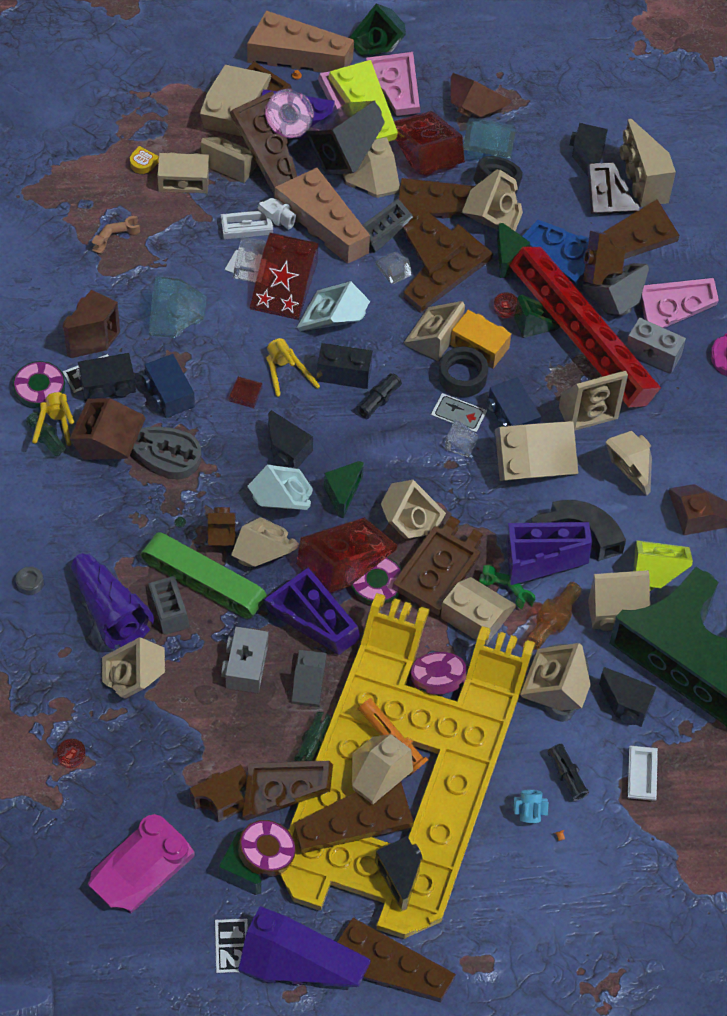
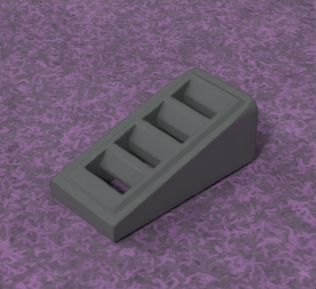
[362,199,413,252]
[148,576,189,634]

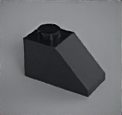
[569,123,608,176]
[268,410,313,469]
[599,667,656,727]
[375,836,423,911]

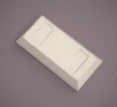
[628,746,658,801]

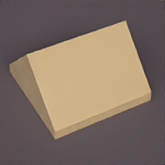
[201,137,258,183]
[404,301,465,361]

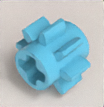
[513,790,549,823]

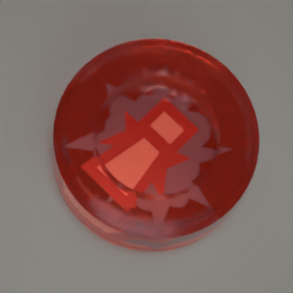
[493,292,517,318]
[57,739,86,769]

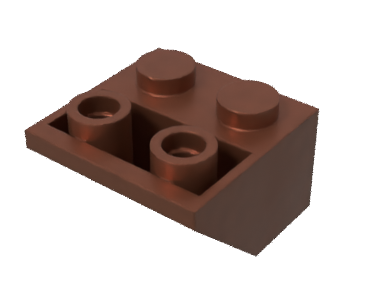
[63,290,120,358]
[70,398,146,459]

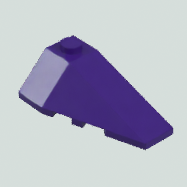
[238,906,371,987]

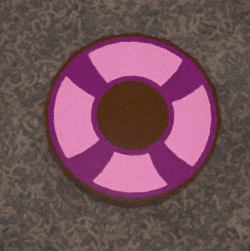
[238,820,296,876]

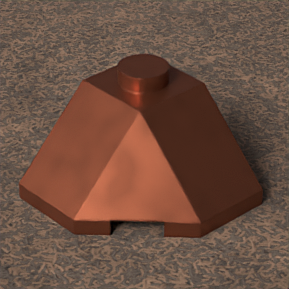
[451,73,512,117]
[669,484,727,535]

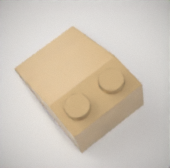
[200,65,271,136]
[559,371,628,431]
[495,421,578,481]

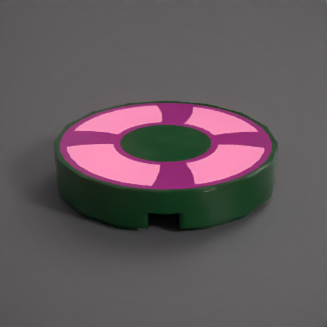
[13,361,65,408]
[350,555,402,606]

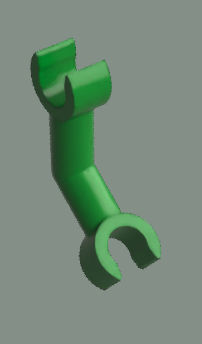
[479,565,535,609]

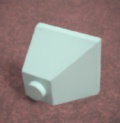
[297,281,370,331]

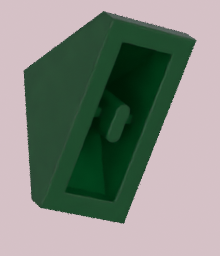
[497,223,530,278]
[514,294,560,338]
[324,461,364,518]
[219,831,261,895]

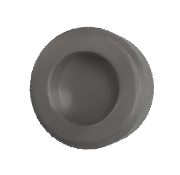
[16,567,44,595]

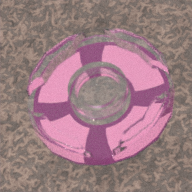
[265,89,314,138]

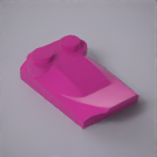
[87,814,195,913]

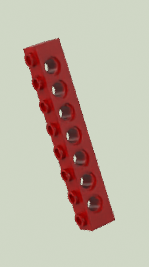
[509,247,661,407]

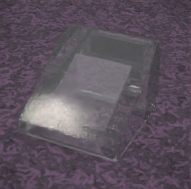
[375,252,412,284]
[445,420,479,458]

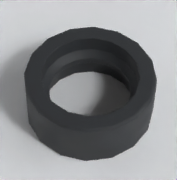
[473,156,523,193]
[439,346,489,397]

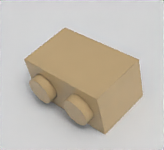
[158,153,209,193]

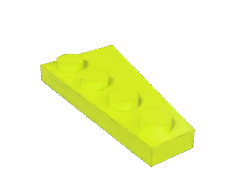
[328,60,398,142]

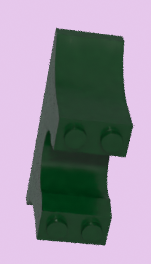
[609,567,727,726]

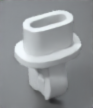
[258,198,296,230]

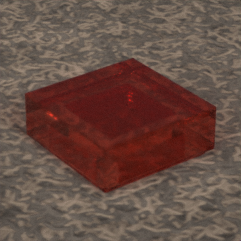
[229,376,262,408]

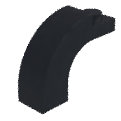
[530,500,626,561]

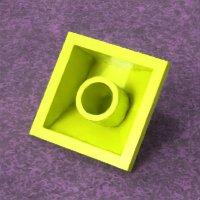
[633,540,693,591]

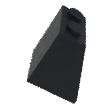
[305,101,385,174]

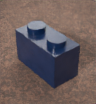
[142,354,195,418]
[486,377,541,427]

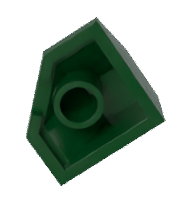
[349,3,406,56]

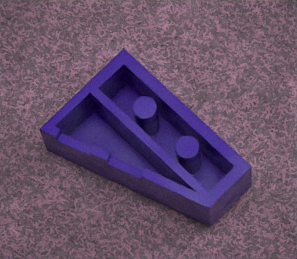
[506,522,592,585]
[264,568,361,655]

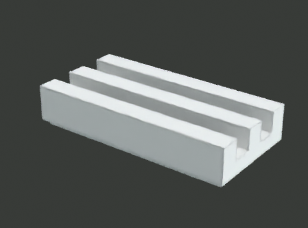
[221,211,273,239]

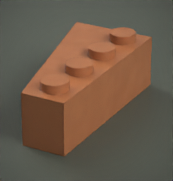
[247,11,354,73]
[275,168,370,264]

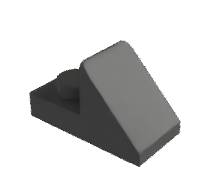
[292,650,327,707]

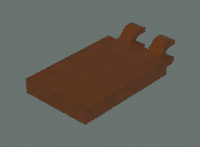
[392,516,483,616]

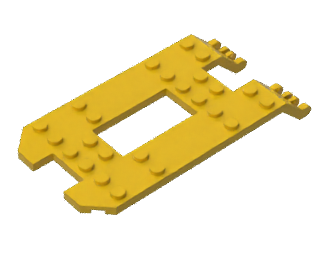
[280,593,535,939]

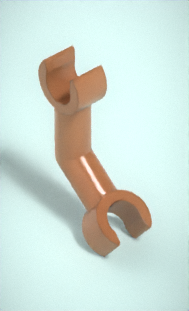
[92,216,140,254]

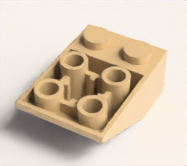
[620,119,676,207]

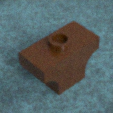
[583,231,626,285]
[208,507,236,546]
[189,764,246,822]

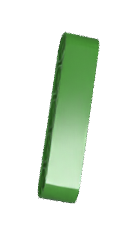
[140,532,267,619]

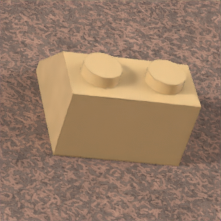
[588,570,650,631]
[441,577,516,646]

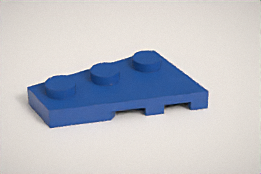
[522,220,589,285]

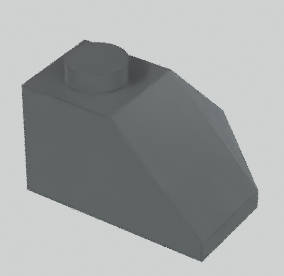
[582,263,649,316]

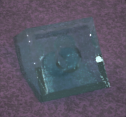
[463,117,519,159]

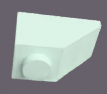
[248,465,313,510]

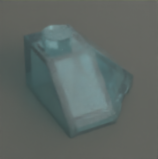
[149,276,207,338]

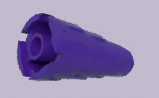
[71,553,154,650]

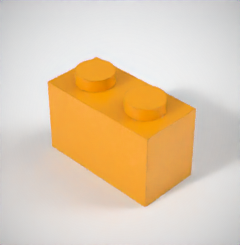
[450,310,512,369]

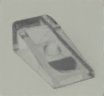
[233,237,266,283]

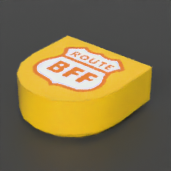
[130,146,159,174]

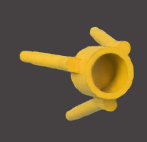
[266,338,320,397]
[32,392,74,446]

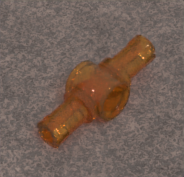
[526,582,582,650]

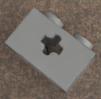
[626,318,686,374]
[221,627,268,693]

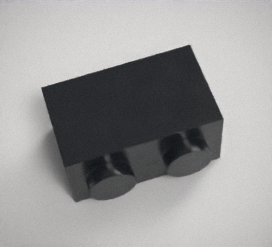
[317,343,373,389]
[78,353,136,401]

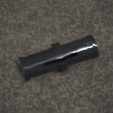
[357,373,402,419]
[547,744,589,801]

